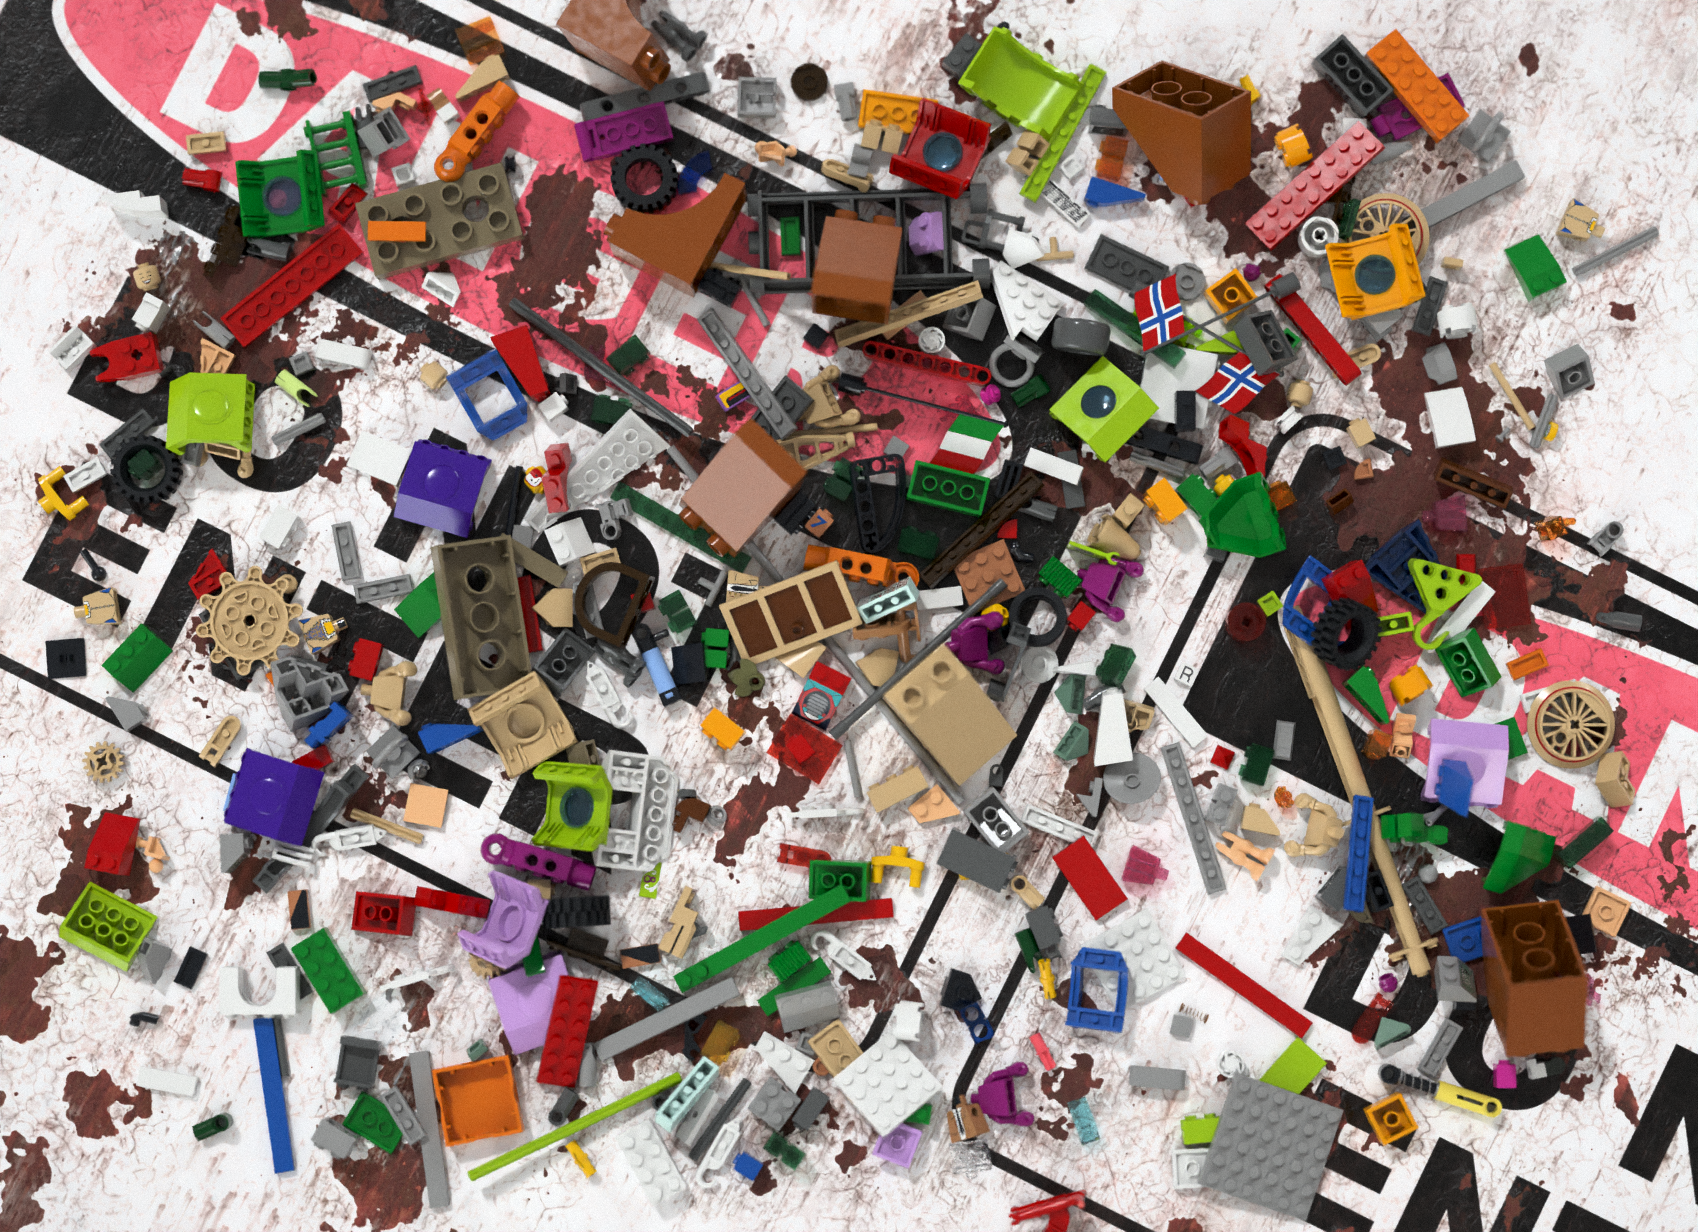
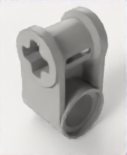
[1587,521,1624,557]

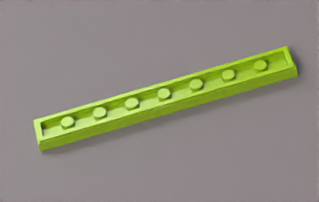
[1019,63,1107,203]

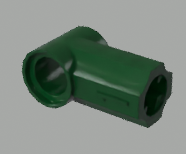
[1010,374,1051,408]
[192,1112,233,1142]

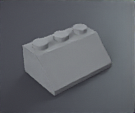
[774,980,840,1033]

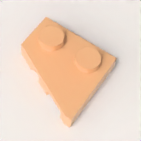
[200,338,236,374]
[907,784,960,823]

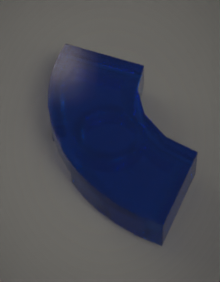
[678,151,712,196]

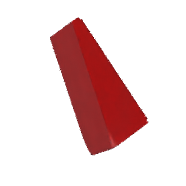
[329,183,368,225]
[292,744,335,770]

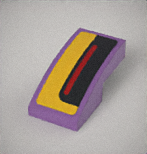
[715,381,751,412]

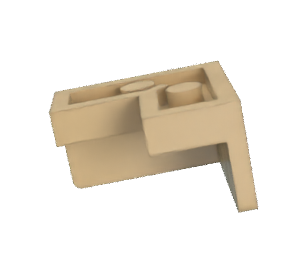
[1595,751,1635,808]

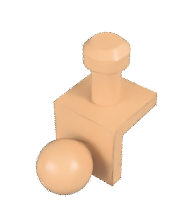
[755,141,797,167]
[135,836,170,873]

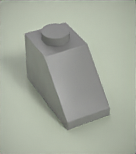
[105,696,149,731]

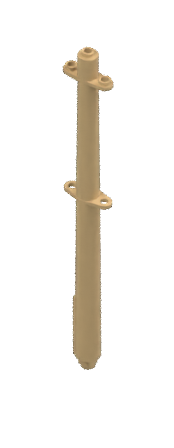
[1283,605,1439,977]

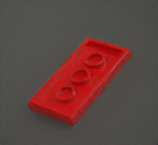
[517,575,543,653]
[1052,835,1128,921]

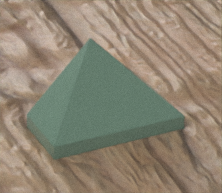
[1054,674,1086,715]
[1053,721,1089,761]
[1374,1017,1411,1051]

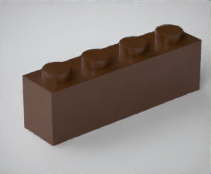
[1433,457,1514,509]

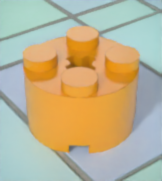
[1274,124,1313,168]
[1388,664,1433,707]

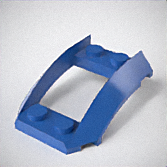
[446,349,527,441]
[1282,555,1332,646]
[1065,947,1128,1033]

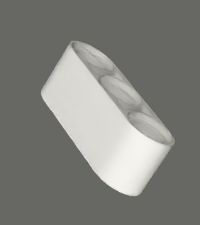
[314,339,373,370]

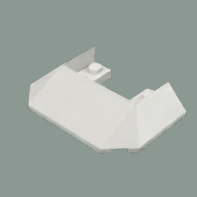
[591,750,679,872]

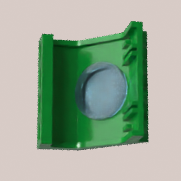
[235,149,325,238]

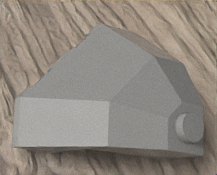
[270,656,349,732]

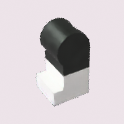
[1525,1056,1565,1080]

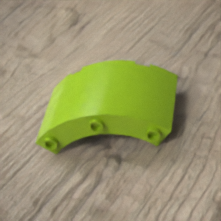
[958,26,1083,142]

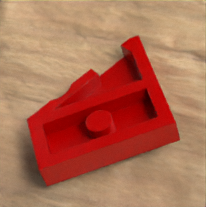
[188,549,227,600]

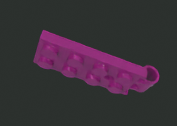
[1370,73,1465,142]

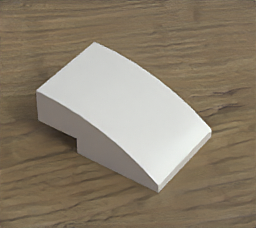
[101,190,169,218]
[1424,387,1476,449]
[347,431,412,487]

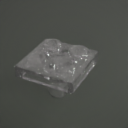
[949,1139,992,1179]

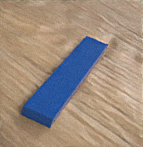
[1343,795,1374,913]

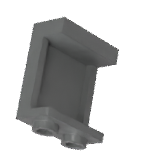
[333,1035,382,1091]

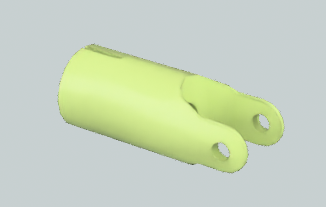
[275,369,318,407]

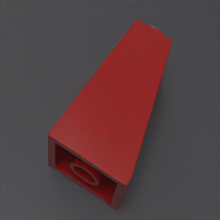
[490,325,551,403]

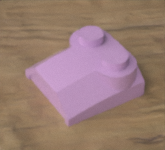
[908,211,944,256]

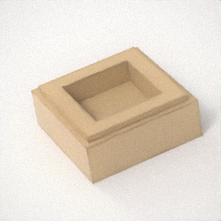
[1441,257,1464,270]

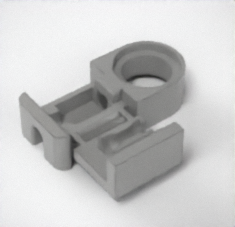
[595,498,633,540]

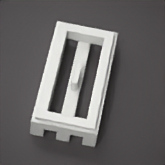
[271,840,314,869]

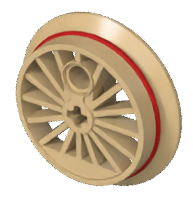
[1341,193,1430,281]
[1527,680,1615,769]

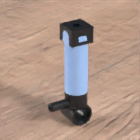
[632,623,682,707]

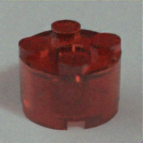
[1225,602,1266,642]

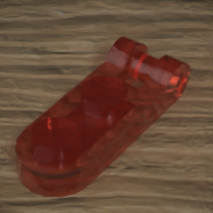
[777,843,831,868]
[1351,992,1394,1044]

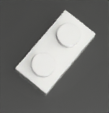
[64,457,107,493]

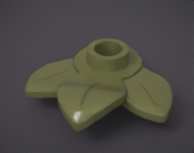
[728,659,765,697]

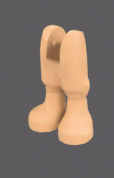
[1215,831,1275,881]

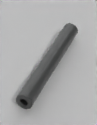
[273,1018,289,1077]

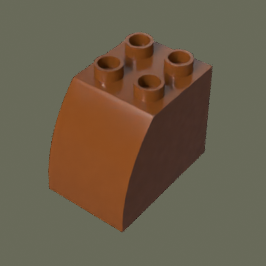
[1481,900,1588,1057]

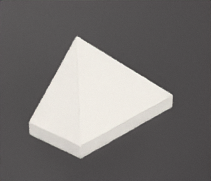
[422,272,461,307]

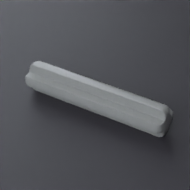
[1529,394,1558,448]
[271,413,326,446]
[1130,451,1185,479]

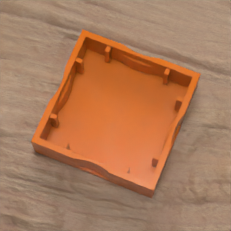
[432,1054,525,1147]

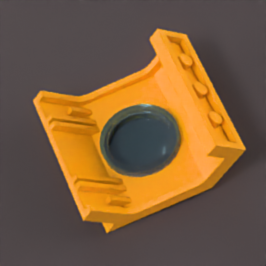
[1325,223,1426,320]

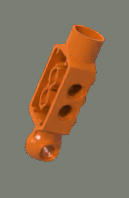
[434,81,520,182]
[803,544,919,587]

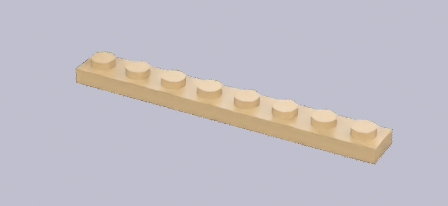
[834,280,983,348]

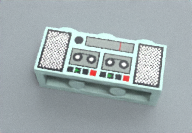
[857,577,919,624]

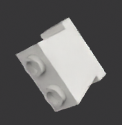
[132,292,171,334]

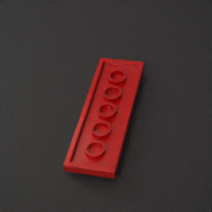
[536,974,598,1088]

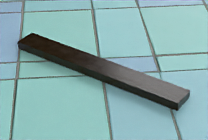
[919,471,1045,589]

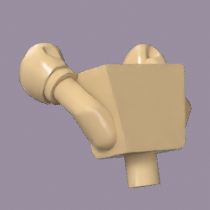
[798,365,861,428]
[193,443,254,478]
[360,661,418,726]
[1284,793,1344,857]

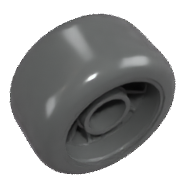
[1051,317,1111,356]

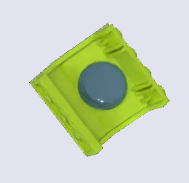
[1049,356,1159,462]
[531,761,613,851]

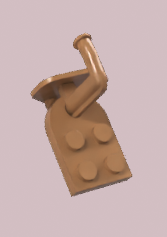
[853,601,921,664]

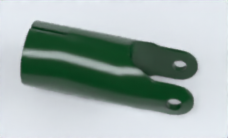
[1015,927,1043,973]

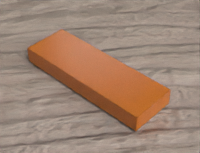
[368,221,426,242]

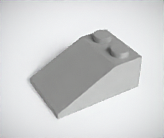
[962,786,1030,853]

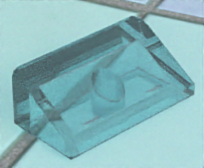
[630,976,669,1011]

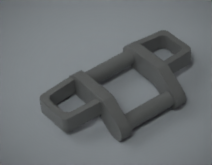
[961,208,1039,252]

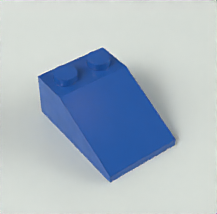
[418,723,484,755]
[1434,759,1474,817]

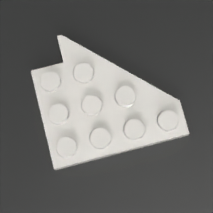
[990,261,1064,342]

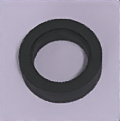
[1009,587,1067,647]

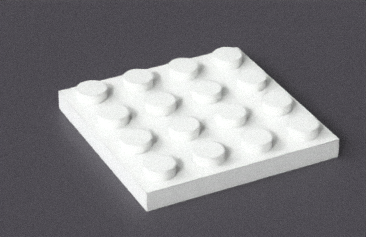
[1080,908,1186,1009]
[833,1030,943,1138]

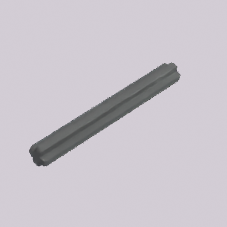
[688,1078,752,1161]

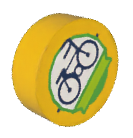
[1543,422,1558,442]

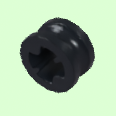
[505,156,516,173]

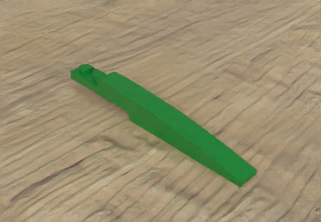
[673,884,852,993]

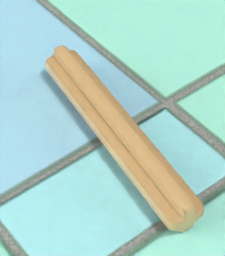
[350,808,424,844]

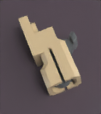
[658,886,708,959]

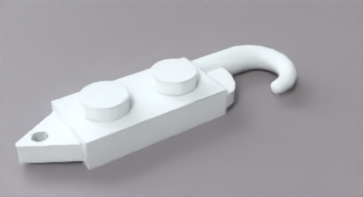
[585,661,633,729]
[786,805,864,819]
[311,824,387,856]
[810,930,876,980]
[379,964,455,991]
[695,1117,741,1188]

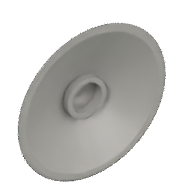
[1103,753,1161,804]

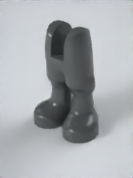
[651,10,708,62]
[593,638,646,688]

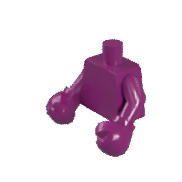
[1077,557,1144,623]
[944,611,1005,675]
[970,1061,1035,1127]

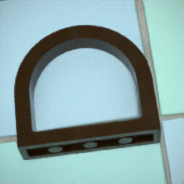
[574,562,655,649]

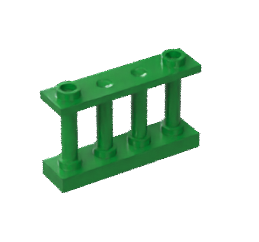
[303,110,369,197]

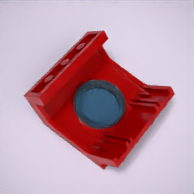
[889,98,991,199]

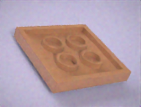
[954,539,1025,612]

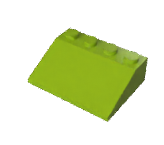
[59,882,158,972]

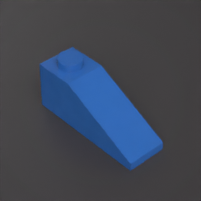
[1084,176,1146,208]

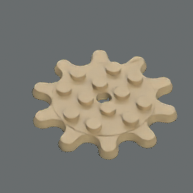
[196,566,303,675]

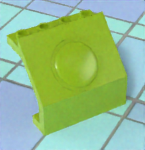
[166,372,255,456]

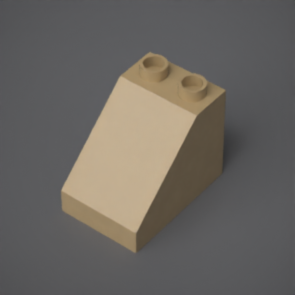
[883,643,1017,787]

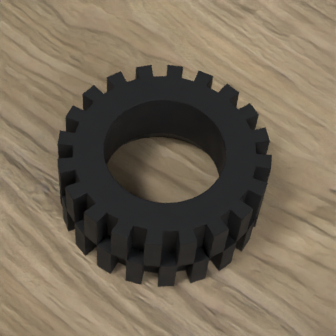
[610,144,679,214]
[110,435,183,505]
[1311,598,1382,671]
[542,895,611,929]

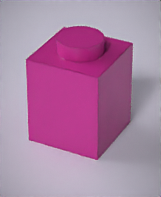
[1493,1060,1517,1088]

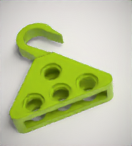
[1408,558,1482,650]

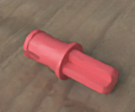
[1029,1032,1056,1071]

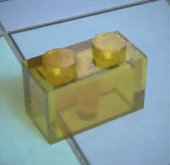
[700,1019,741,1065]

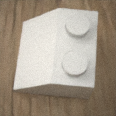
[544,517,596,567]

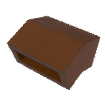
[1326,488,1354,516]

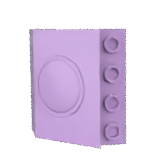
[1421,718,1509,808]
[457,870,549,969]
[488,950,569,1055]

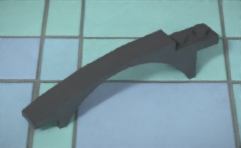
[253,764,370,894]

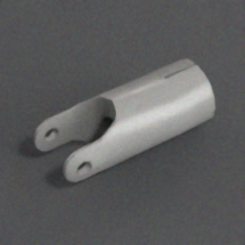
[1370,141,1412,165]
[193,311,236,350]
[579,1042,597,1087]

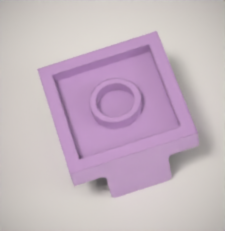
[872,1123,922,1169]

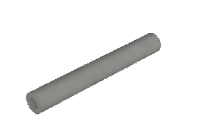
[737,274,770,328]
[843,740,862,798]

